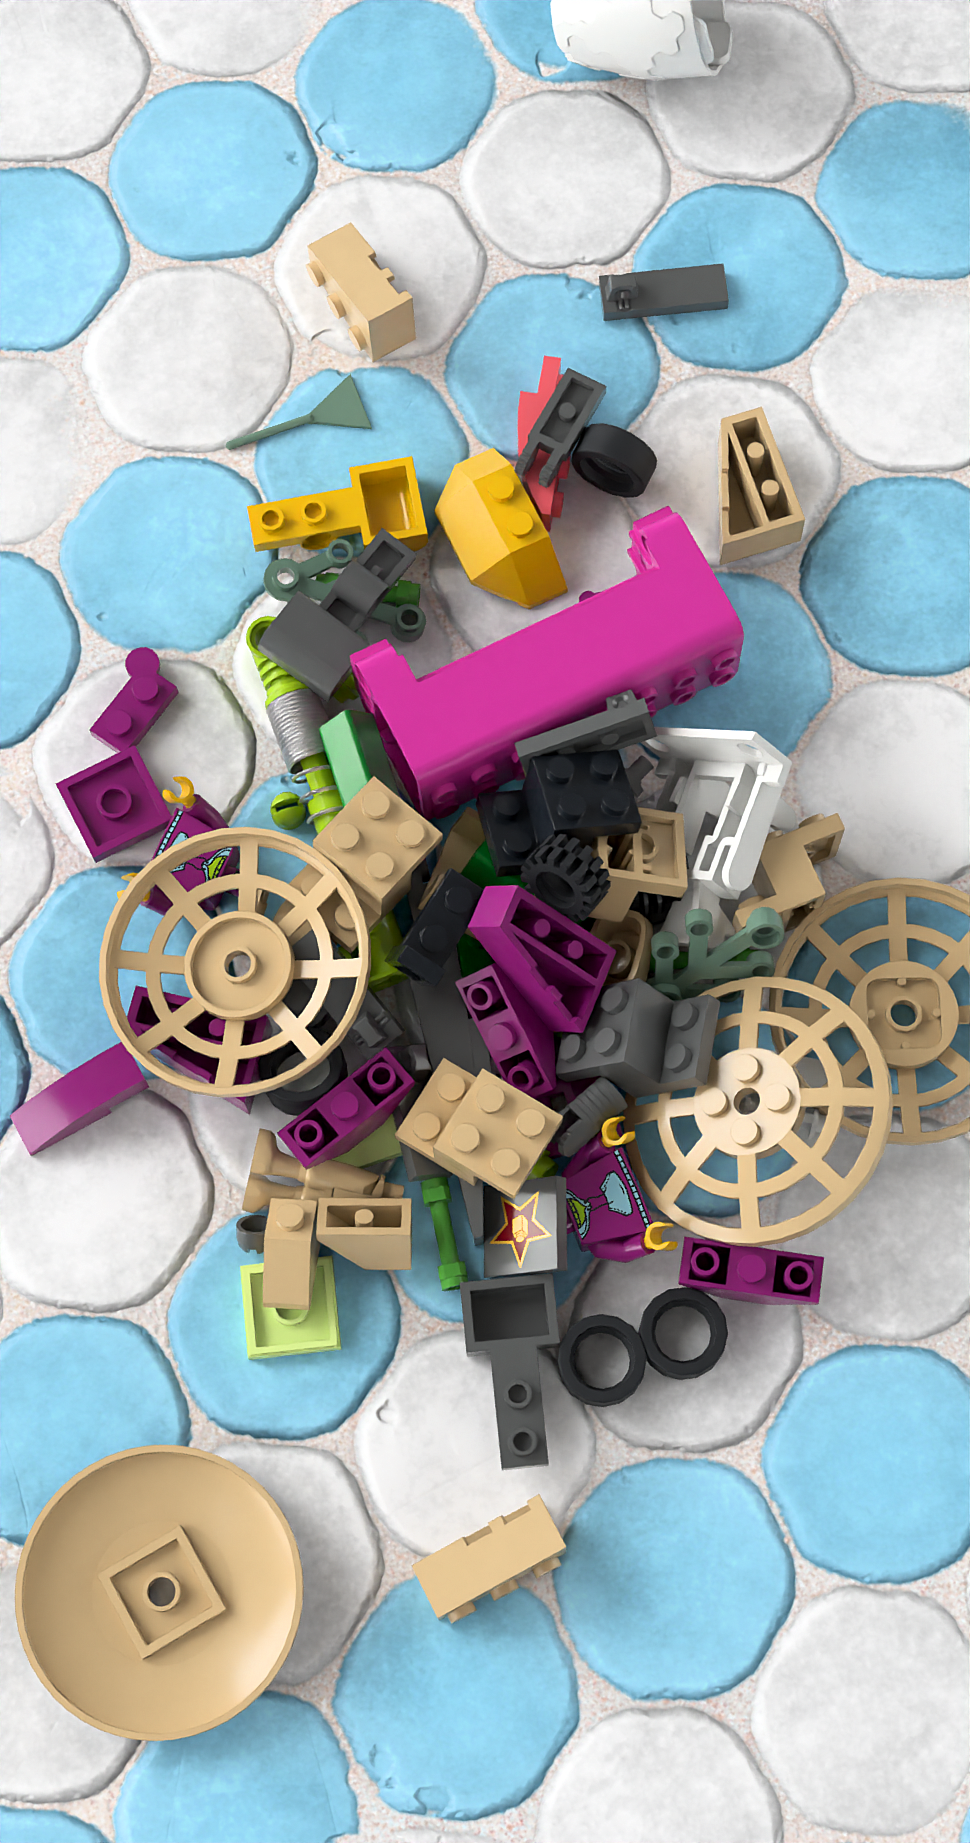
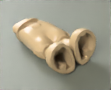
[242,1129,404,1213]

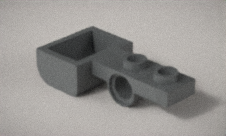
[258,528,417,703]
[460,1273,560,1471]

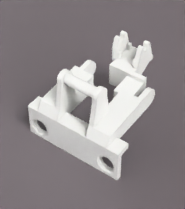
[641,727,796,949]

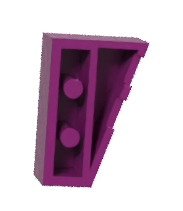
[468,885,617,1033]
[127,985,273,1115]

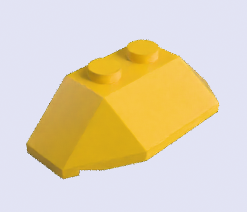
[434,448,568,609]

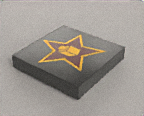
[484,1176,567,1279]

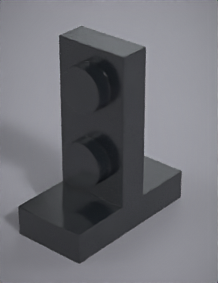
[384,868,484,986]

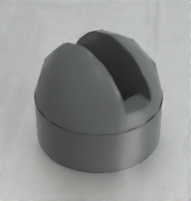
[236,1215,268,1254]

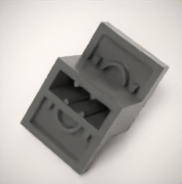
[556,978,720,1098]

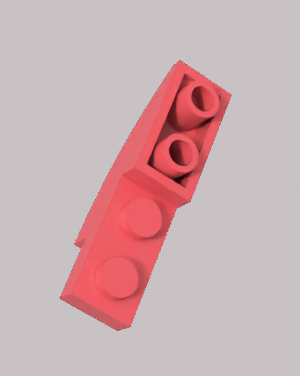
[518,355,571,532]

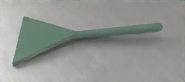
[226,374,372,450]

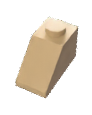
[263,1198,320,1310]
[316,1198,412,1270]

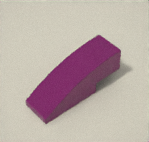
[10,1042,149,1156]

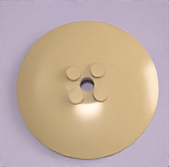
[15,1445,304,1741]

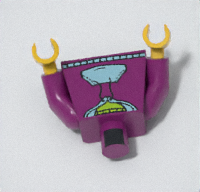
[117,776,240,916]
[561,1116,678,1263]

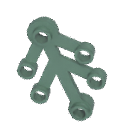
[263,539,426,642]
[646,907,785,1003]

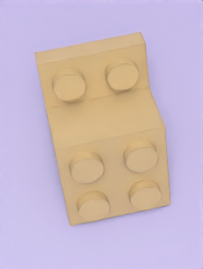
[289,776,443,954]
[534,807,688,922]
[729,813,845,947]
[395,1058,563,1199]

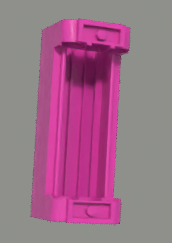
[350,506,744,821]

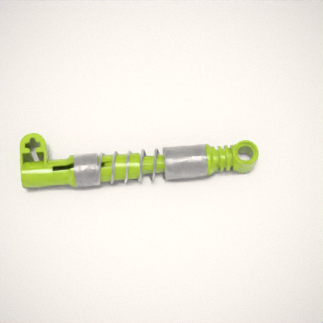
[245,616,409,993]

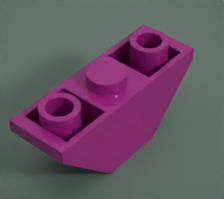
[455,963,556,1098]
[277,1047,415,1170]
[678,1237,824,1305]

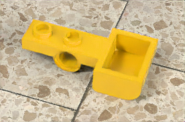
[247,456,428,552]

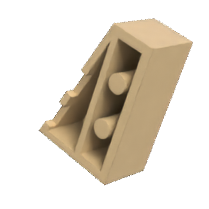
[306,222,416,362]
[718,407,805,565]
[411,1494,566,1624]

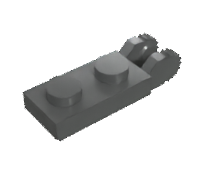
[514,368,606,488]

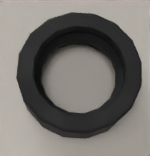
[571,423,657,498]
[258,1026,348,1116]
[638,1287,728,1380]
[557,1314,647,1407]

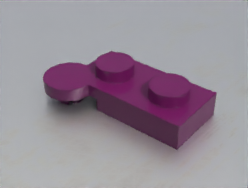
[89,647,179,753]

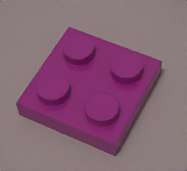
[56,745,172,863]

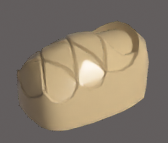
[590,909,653,986]

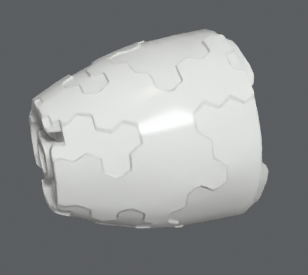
[550,0,733,80]

